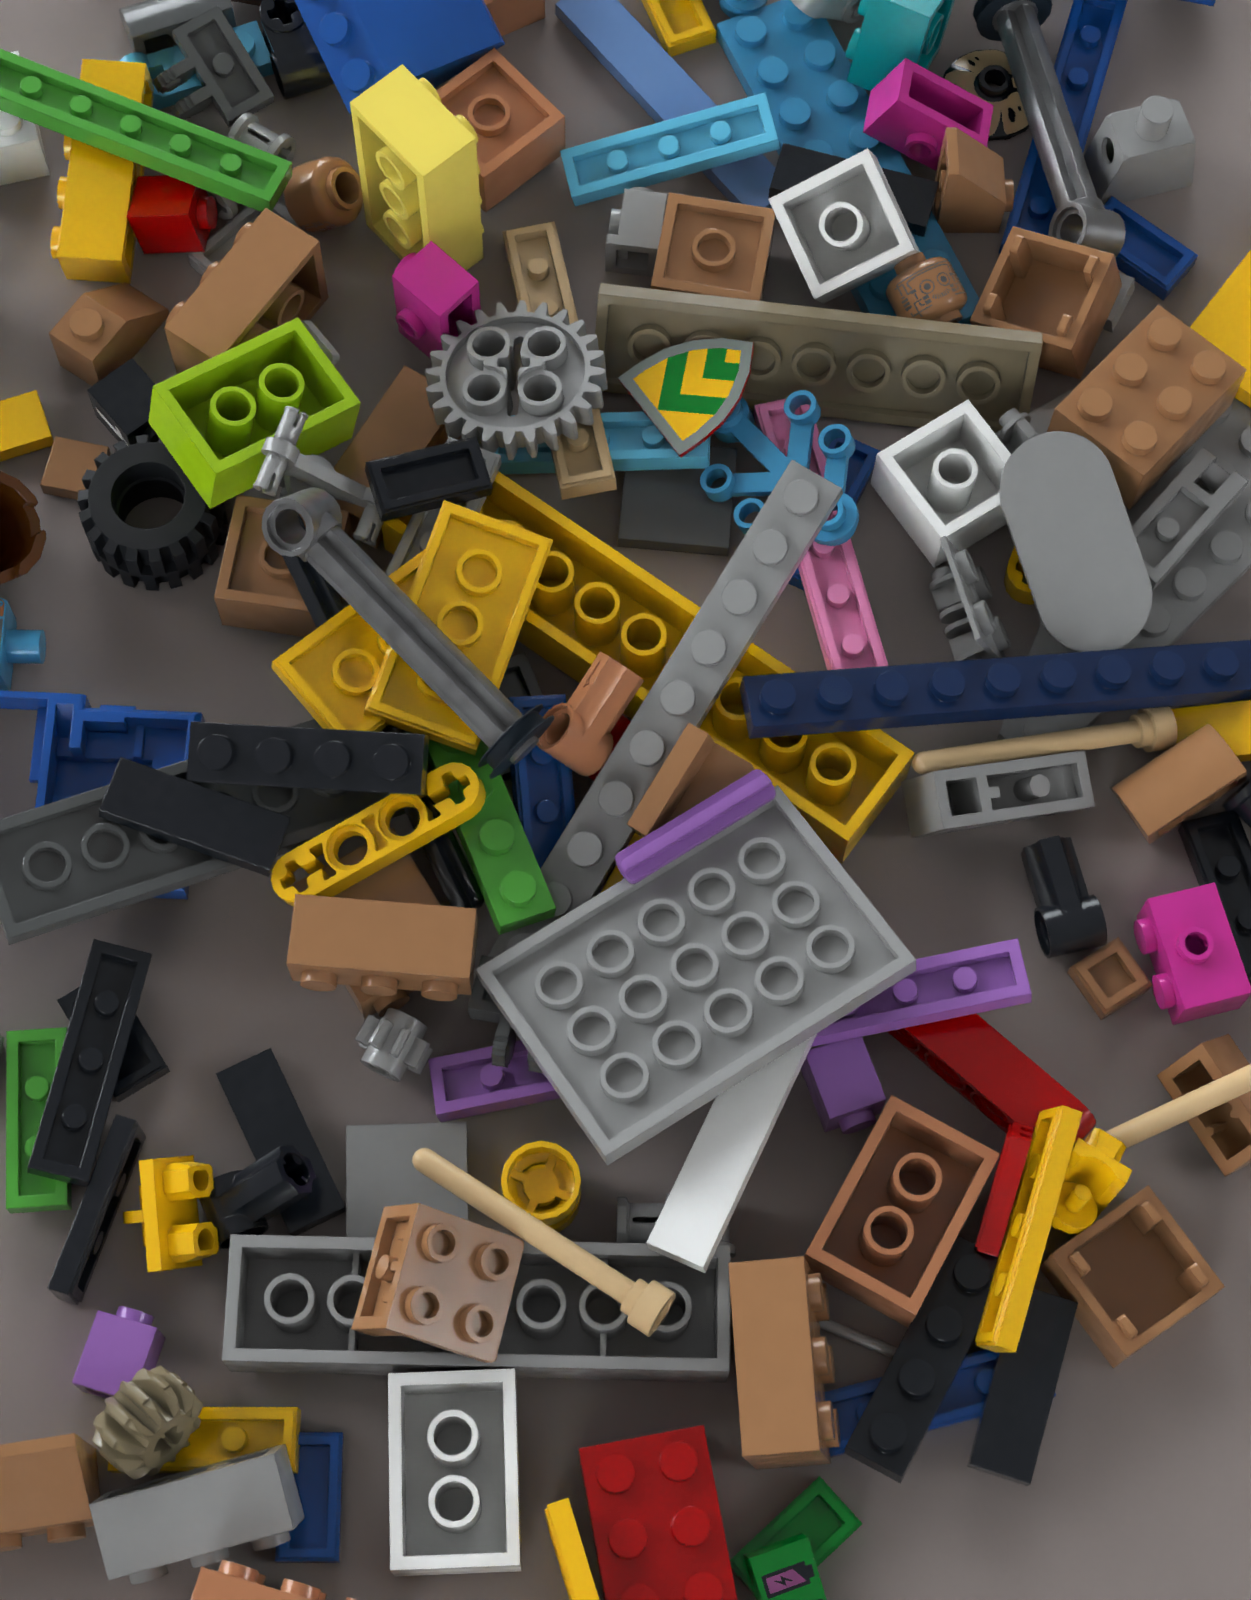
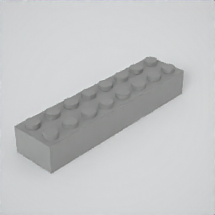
[222,1234,730,1382]

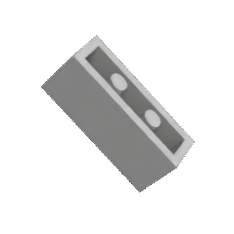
[89,1443,305,1585]

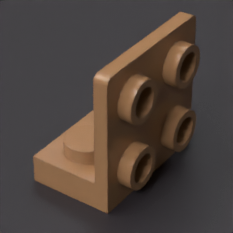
[351,1203,524,1363]

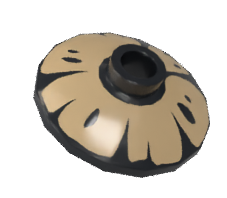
[943,49,1029,141]

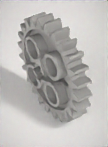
[425,300,608,460]

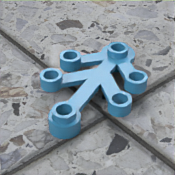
[700,390,859,546]

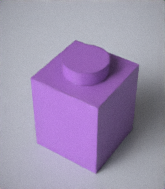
[801,1037,887,1134]
[72,1306,166,1399]

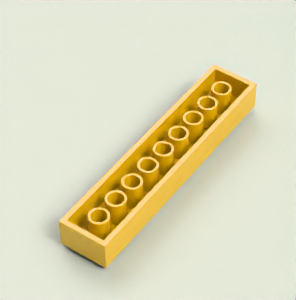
[382,471,915,864]

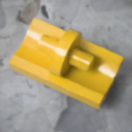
[1051,1128,1132,1235]
[123,1155,219,1272]

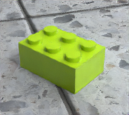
[148,317,361,509]

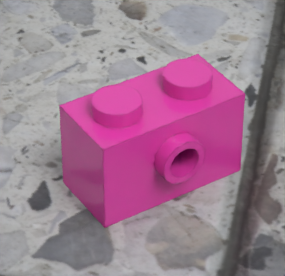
[863,58,994,171]
[392,241,481,359]
[1134,882,1251,1025]

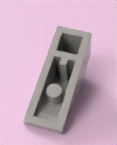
[901,750,1095,838]

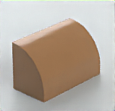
[1111,724,1247,844]
[1157,1034,1251,1177]

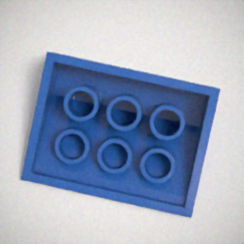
[294,0,505,114]

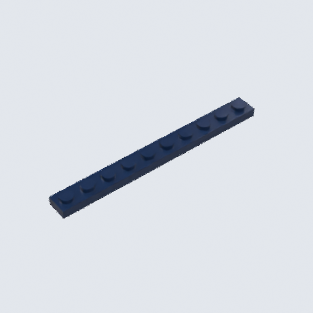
[739,640,1251,739]

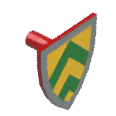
[618,338,754,458]

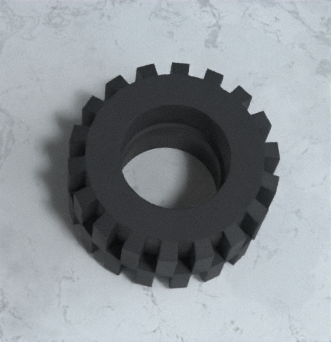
[77,435,228,591]

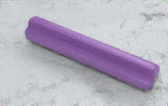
[615,769,776,884]

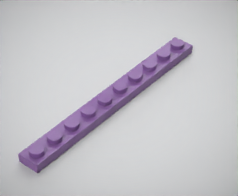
[428,938,1032,1122]

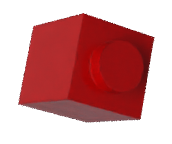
[127,175,218,254]

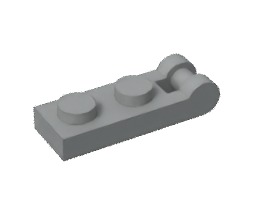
[1132,448,1249,592]

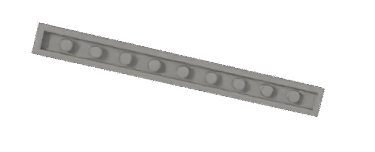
[487,460,843,957]

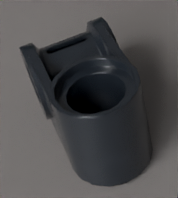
[259,0,334,100]

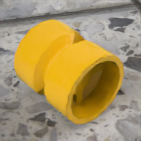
[501,1141,581,1232]

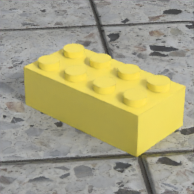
[350,64,484,271]

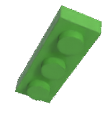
[6,1027,72,1214]

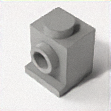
[605,187,667,277]

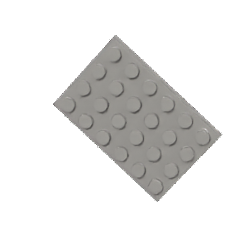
[476,785,916,1166]

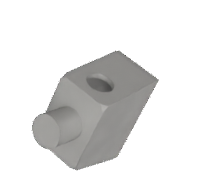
[1084,95,1196,205]

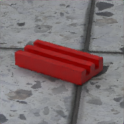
[975,1121,1034,1257]

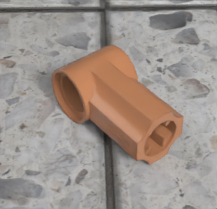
[536,651,644,776]

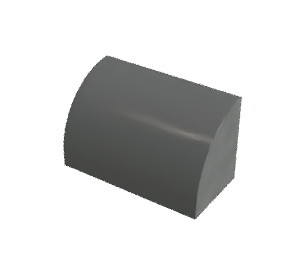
[119,0,236,55]

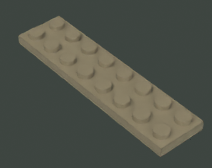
[595,283,1043,433]

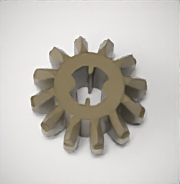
[92,1365,203,1480]

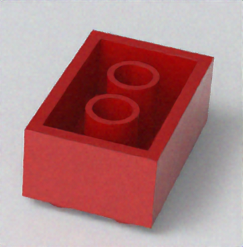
[579,1425,738,1600]

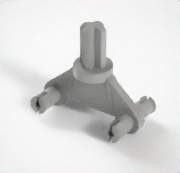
[253,406,385,546]

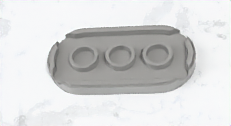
[999,431,1153,652]

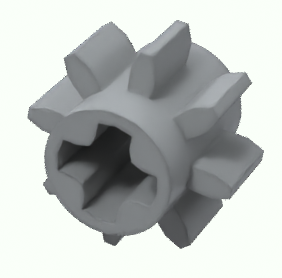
[355,1008,433,1082]

